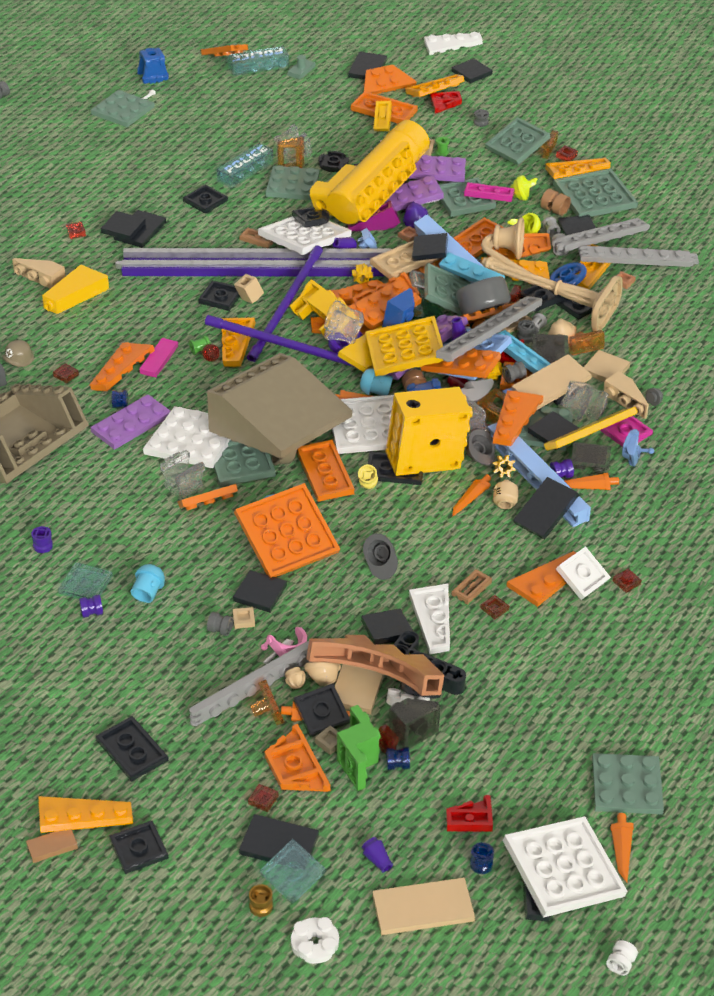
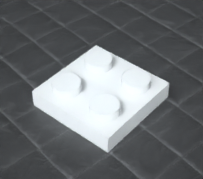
[556,546,611,600]

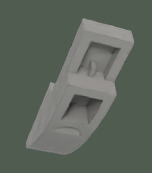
[461,378,494,407]

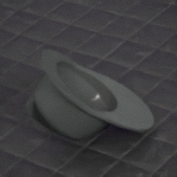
[466,429,495,465]
[363,533,398,580]

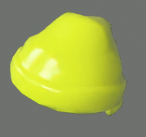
[510,175,537,201]
[507,213,541,233]

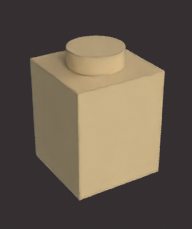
[234,274,264,304]

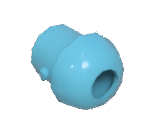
[360,368,393,396]
[131,564,165,603]

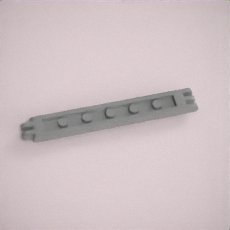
[552,218,650,251]
[578,246,699,267]
[189,641,309,726]

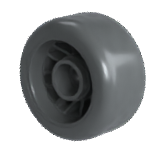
[456,276,511,315]

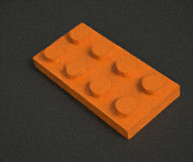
[351,91,418,124]
[454,217,504,258]
[349,280,422,330]
[420,348,501,378]
[297,440,355,502]

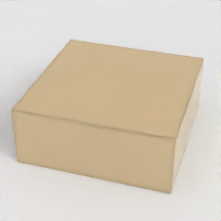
[233,607,255,629]

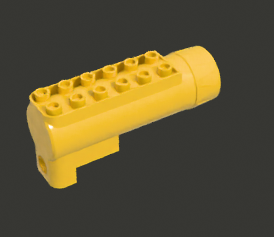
[310,120,430,224]

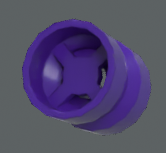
[550,459,574,478]
[31,526,53,553]
[79,594,103,618]

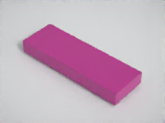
[464,182,514,202]
[139,338,178,378]

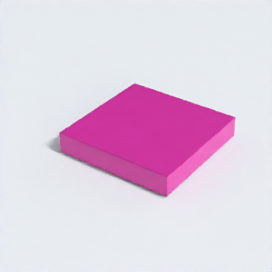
[600,416,653,447]

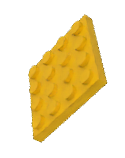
[366,316,444,376]

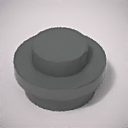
[645,388,663,406]

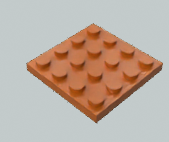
[234,483,340,578]

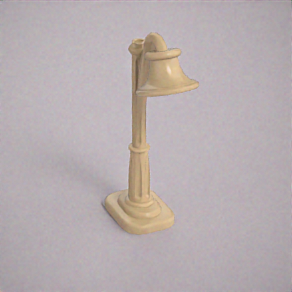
[481,217,623,333]

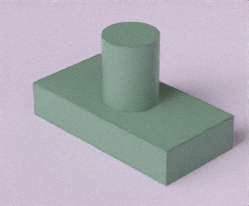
[287,55,315,80]

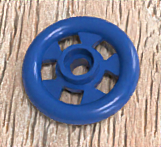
[550,262,587,285]

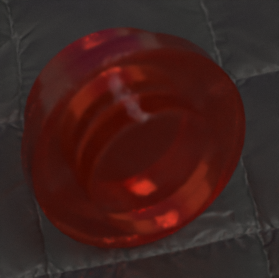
[202,344,220,362]

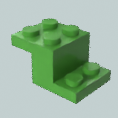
[337,705,381,791]

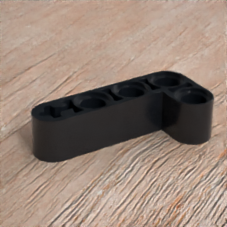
[394,631,466,695]

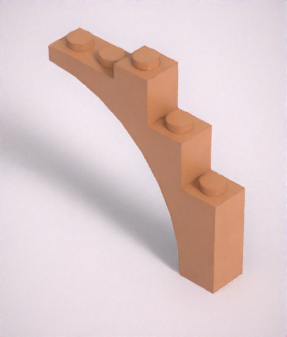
[306,635,444,696]

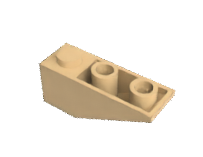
[12,258,66,289]
[603,371,649,419]

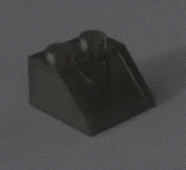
[531,334,569,363]
[571,442,611,473]
[388,698,440,752]

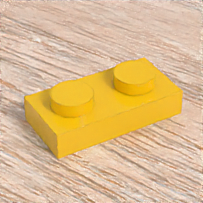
[373,101,392,131]

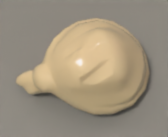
[547,318,577,348]
[304,662,341,686]

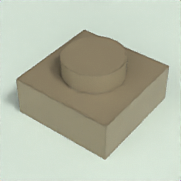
[315,726,338,755]

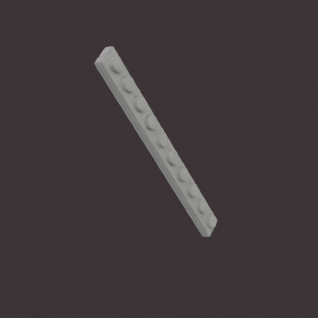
[436,296,542,362]

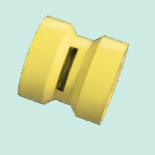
[358,465,378,489]

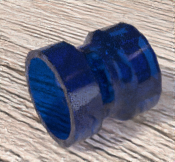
[386,747,410,770]
[470,842,494,874]

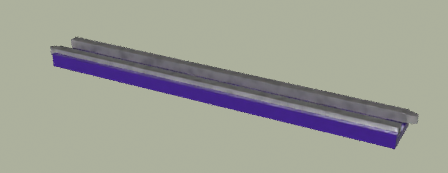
[115,248,392,277]

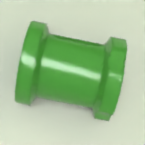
[435,136,450,156]
[189,335,211,355]

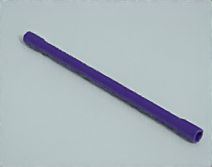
[247,245,323,362]
[205,315,358,369]

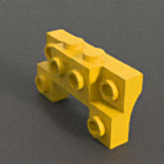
[289,280,356,339]

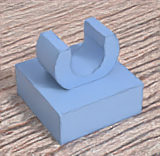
[357,228,378,249]

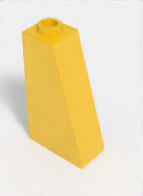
[42,265,109,314]

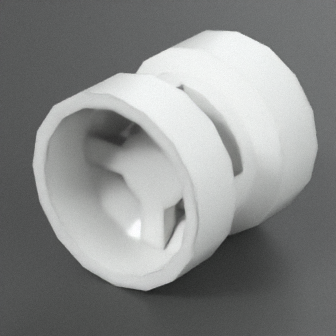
[606,940,638,976]

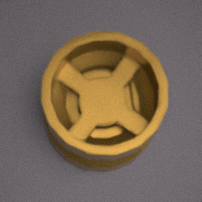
[249,884,273,917]

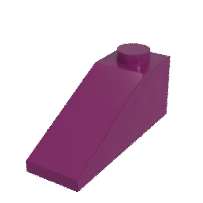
[348,200,400,231]

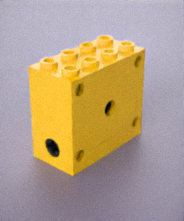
[385,387,473,476]

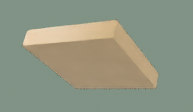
[584,350,630,382]

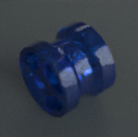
[112,390,128,408]

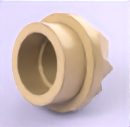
[285,667,306,689]

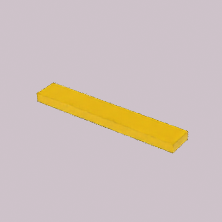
[544,407,637,451]

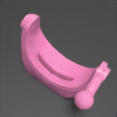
[261,627,307,657]

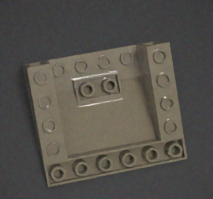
[207,353,352,458]
[0,383,89,484]

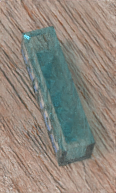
[228,46,289,76]
[217,143,273,188]

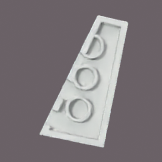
[424,32,483,55]
[409,584,450,654]

